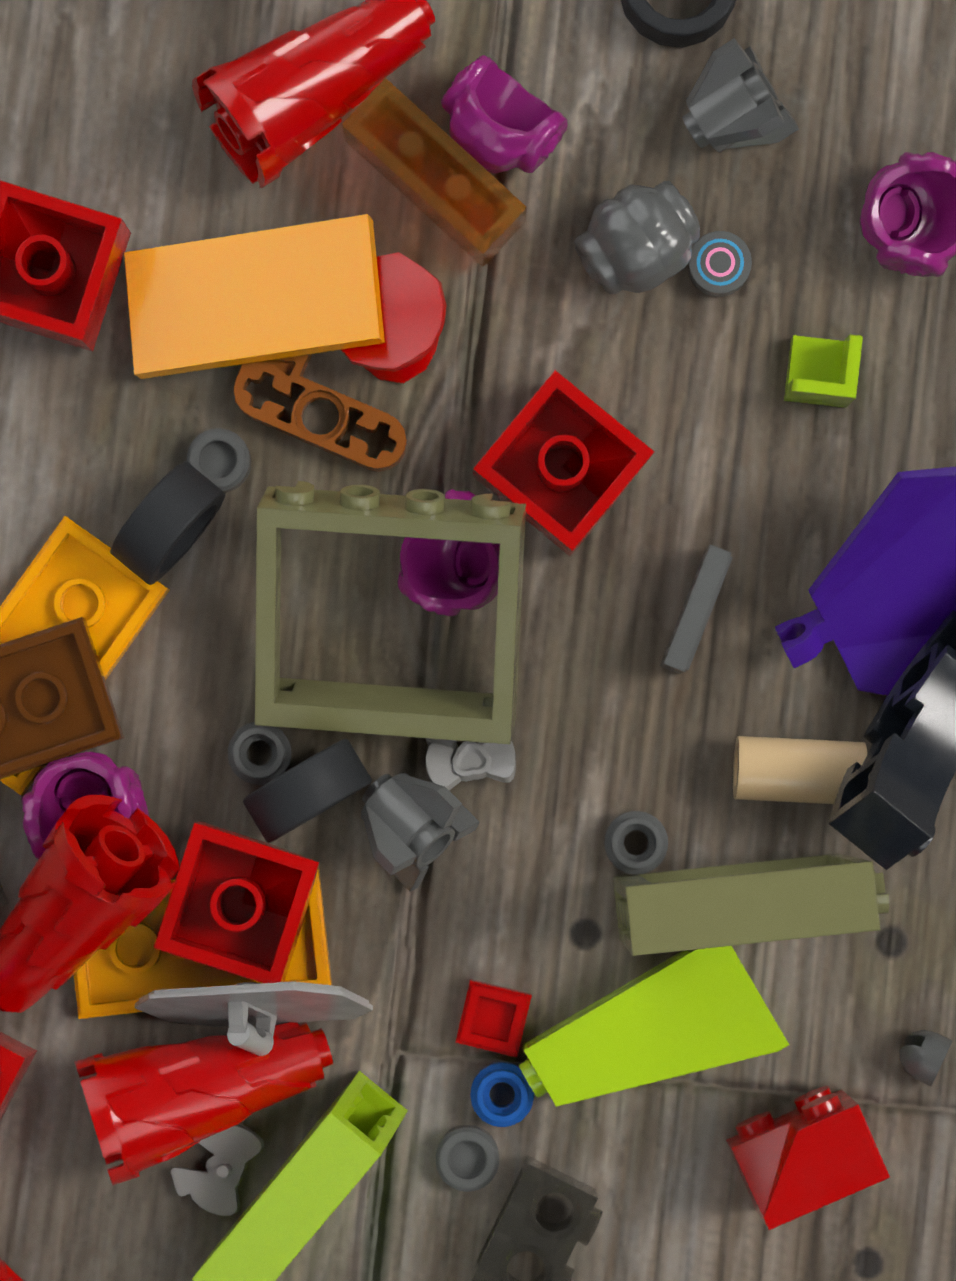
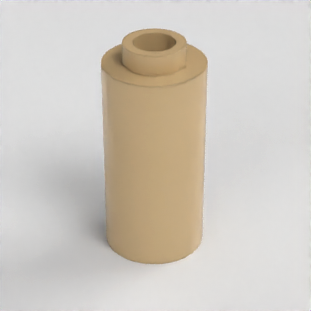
[733,736,867,804]

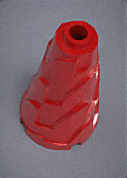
[192,0,435,188]
[0,795,180,1013]
[74,1022,333,1186]

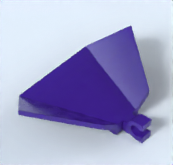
[775,466,956,696]

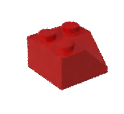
[0,180,131,352]
[473,370,655,556]
[154,822,320,983]
[726,1086,890,1230]

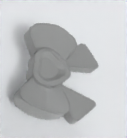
[426,738,516,790]
[171,1124,264,1216]

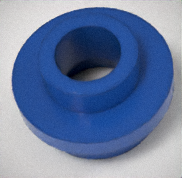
[470,1062,534,1127]

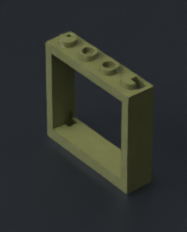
[255,480,526,744]
[613,853,889,956]

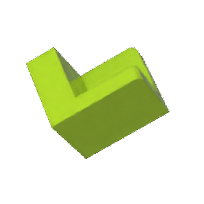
[784,334,863,408]

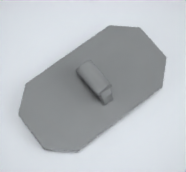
[135,981,373,1056]

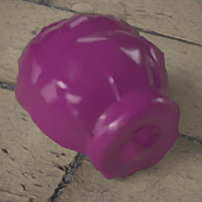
[441,55,568,174]
[859,152,956,277]
[397,489,500,617]
[22,752,149,859]

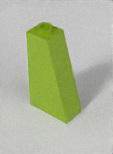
[519,946,789,1107]
[192,1071,408,1281]

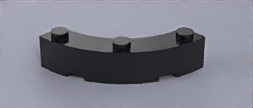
[829,610,956,870]

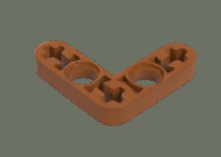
[234,354,407,472]

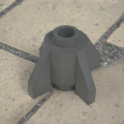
[682,38,799,153]
[361,773,480,892]

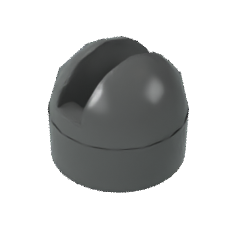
[899,1030,953,1086]

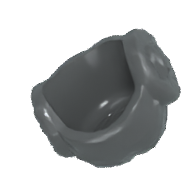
[574,181,700,295]

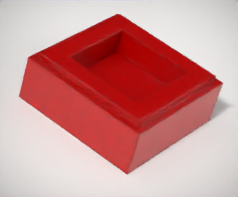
[455,979,532,1057]

